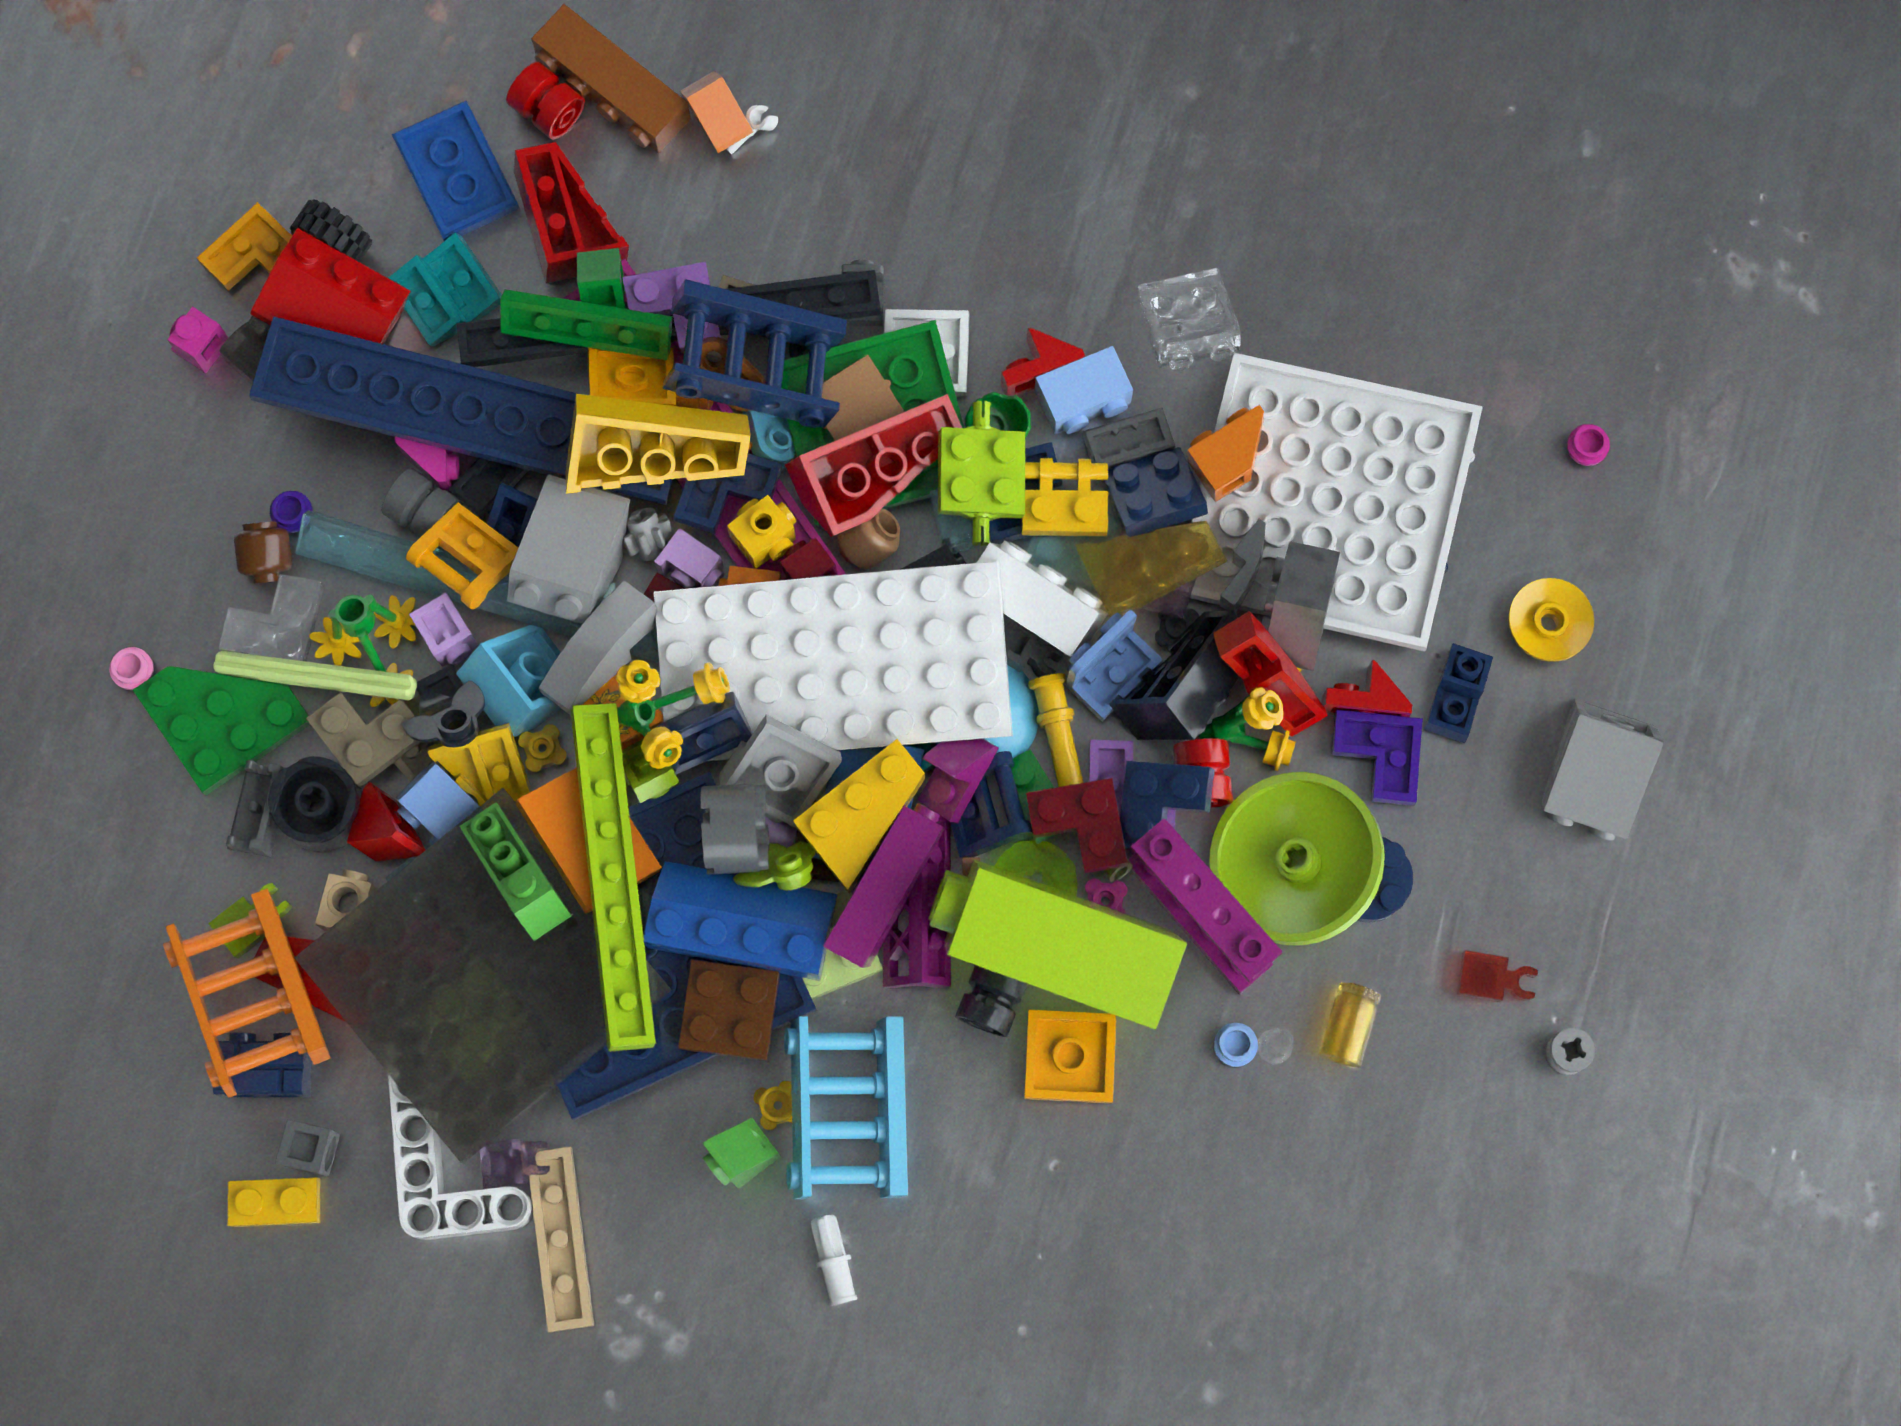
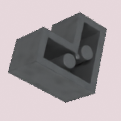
[1262,541,1340,671]

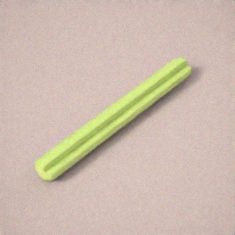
[213,651,417,700]

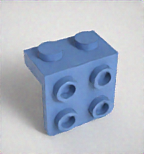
[1066,610,1163,721]

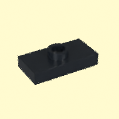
[449,458,529,520]

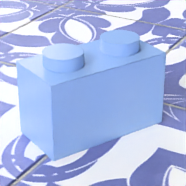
[1034,346,1133,435]

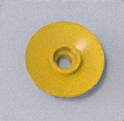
[1508,578,1594,662]

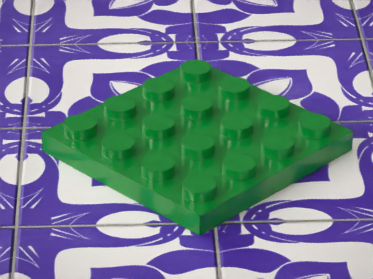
[782,320,964,527]

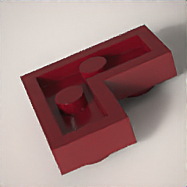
[1026,778,1128,873]

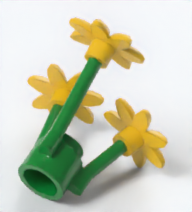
[309,594,417,707]

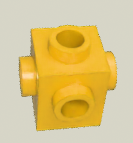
[727,495,797,569]

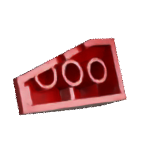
[785,394,962,537]

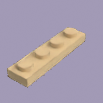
[526,1147,594,1333]

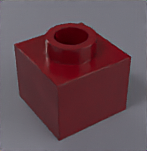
[781,537,838,580]

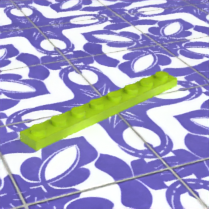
[570,703,656,1051]

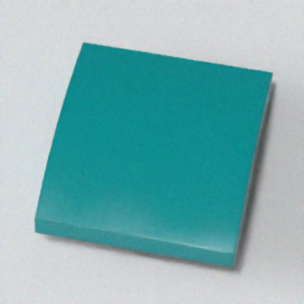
[388,233,502,347]

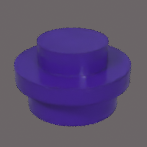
[270,491,313,533]

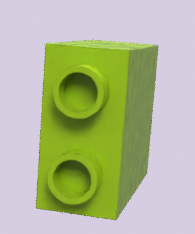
[928,859,1187,1030]

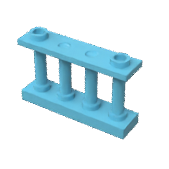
[784,1016,908,1200]

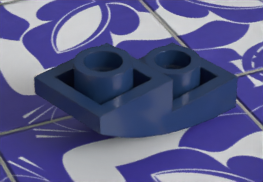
[1424,643,1493,743]

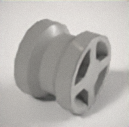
[1545,1028,1595,1075]

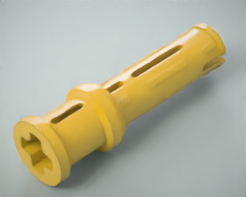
[1028,673,1084,787]

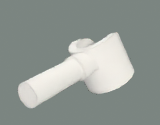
[727,105,778,154]

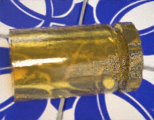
[1318,983,1381,1068]

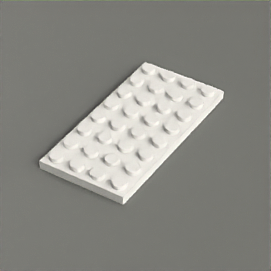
[654,561,1013,761]

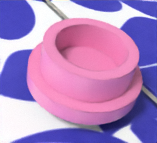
[109,647,154,690]

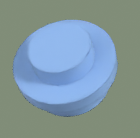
[1214,1023,1258,1067]

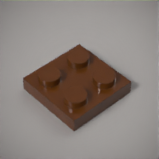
[678,960,780,1061]

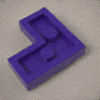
[1331,710,1423,806]

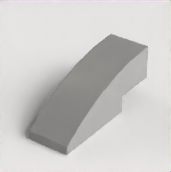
[539,580,657,715]

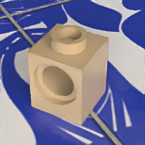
[315,870,379,940]

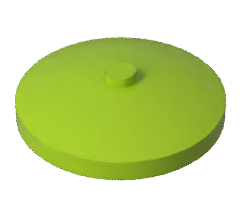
[1209,772,1385,946]

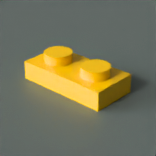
[228,1177,320,1227]

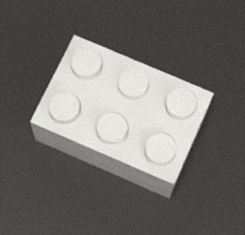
[977,540,1108,657]

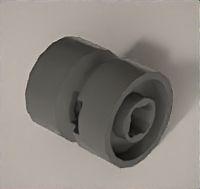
[381,468,463,538]

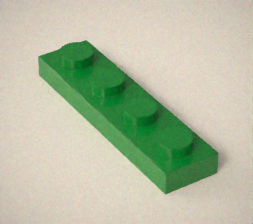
[500,289,672,360]

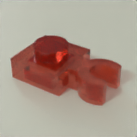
[1457,950,1538,1003]

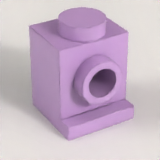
[654,528,724,589]

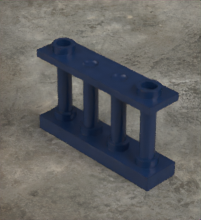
[662,279,847,428]

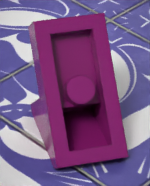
[917,739,999,823]

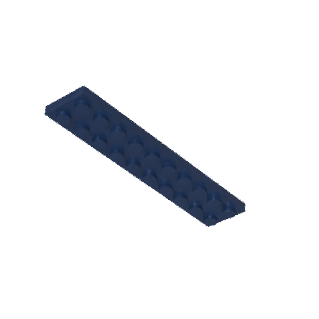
[249,316,673,505]

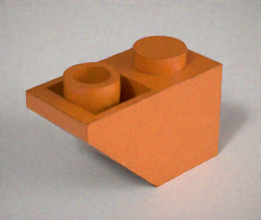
[1187,404,1264,502]

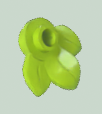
[733,842,816,890]

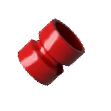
[506,61,585,140]
[1173,738,1233,808]

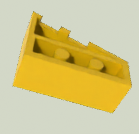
[793,739,925,894]

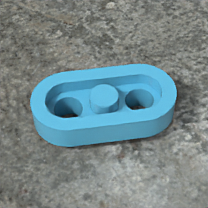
[743,410,796,469]

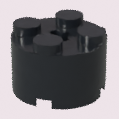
[268,756,363,851]

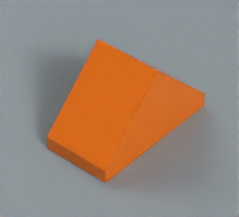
[680,71,753,153]

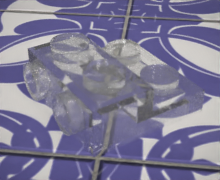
[1137,268,1240,371]

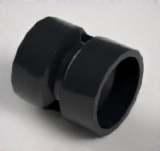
[955,965,1028,1037]

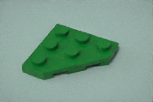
[133,666,310,796]

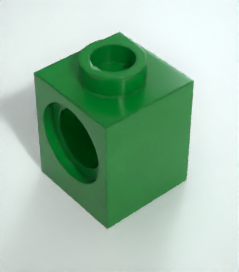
[577,248,626,309]

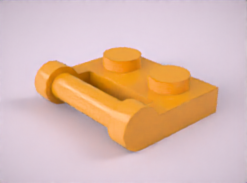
[406,503,518,609]

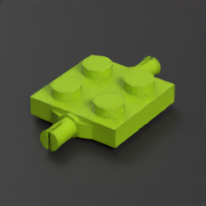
[938,401,1025,546]

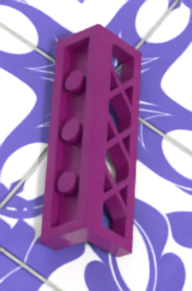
[883,813,951,988]

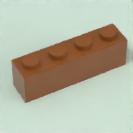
[531,4,691,154]

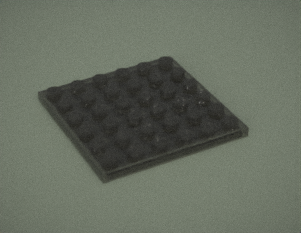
[294,788,672,1164]

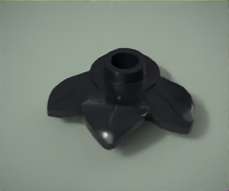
[402,681,485,748]

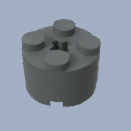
[701,783,770,875]

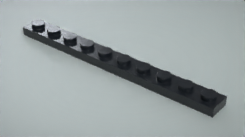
[457,270,881,367]

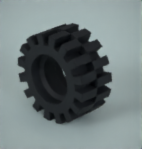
[290,199,373,262]

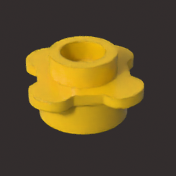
[518,724,567,772]
[753,1081,792,1130]

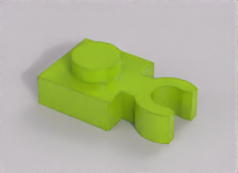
[208,883,292,959]

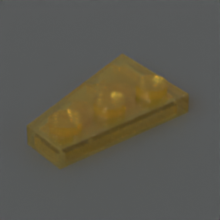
[1074,521,1228,618]

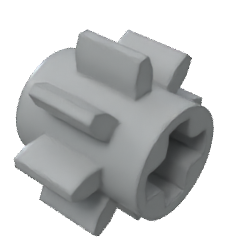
[623,508,675,561]

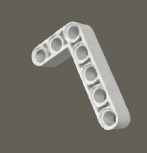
[386,1019,534,1240]

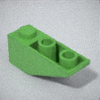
[459,802,571,941]
[703,1118,781,1189]

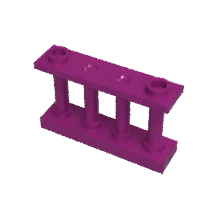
[1128,818,1283,995]

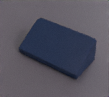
[656,691,753,775]

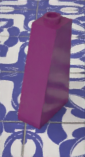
[823,803,945,968]

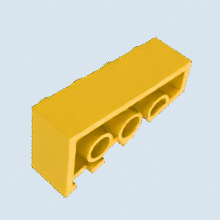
[565,394,751,494]

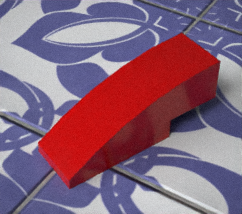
[1213,611,1328,737]

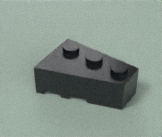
[1109,610,1240,740]

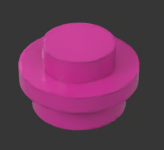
[1567,424,1610,466]

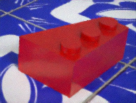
[514,142,629,283]

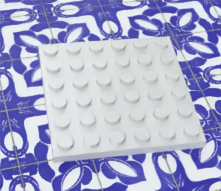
[1175,353,1483,652]

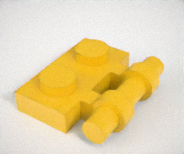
[1022,458,1108,536]

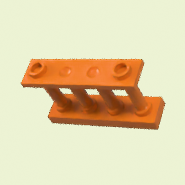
[163,888,331,1098]

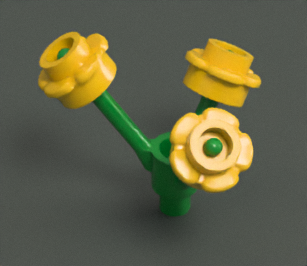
[616,660,730,769]
[1199,668,1302,771]

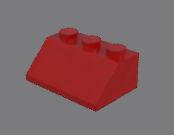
[250,228,410,344]

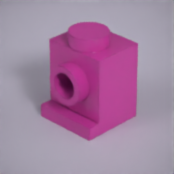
[167,306,231,374]

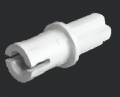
[811,1214,858,1306]

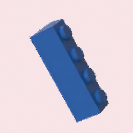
[643,861,837,981]

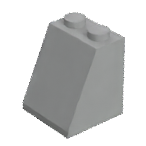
[507,474,630,624]
[1541,698,1664,840]

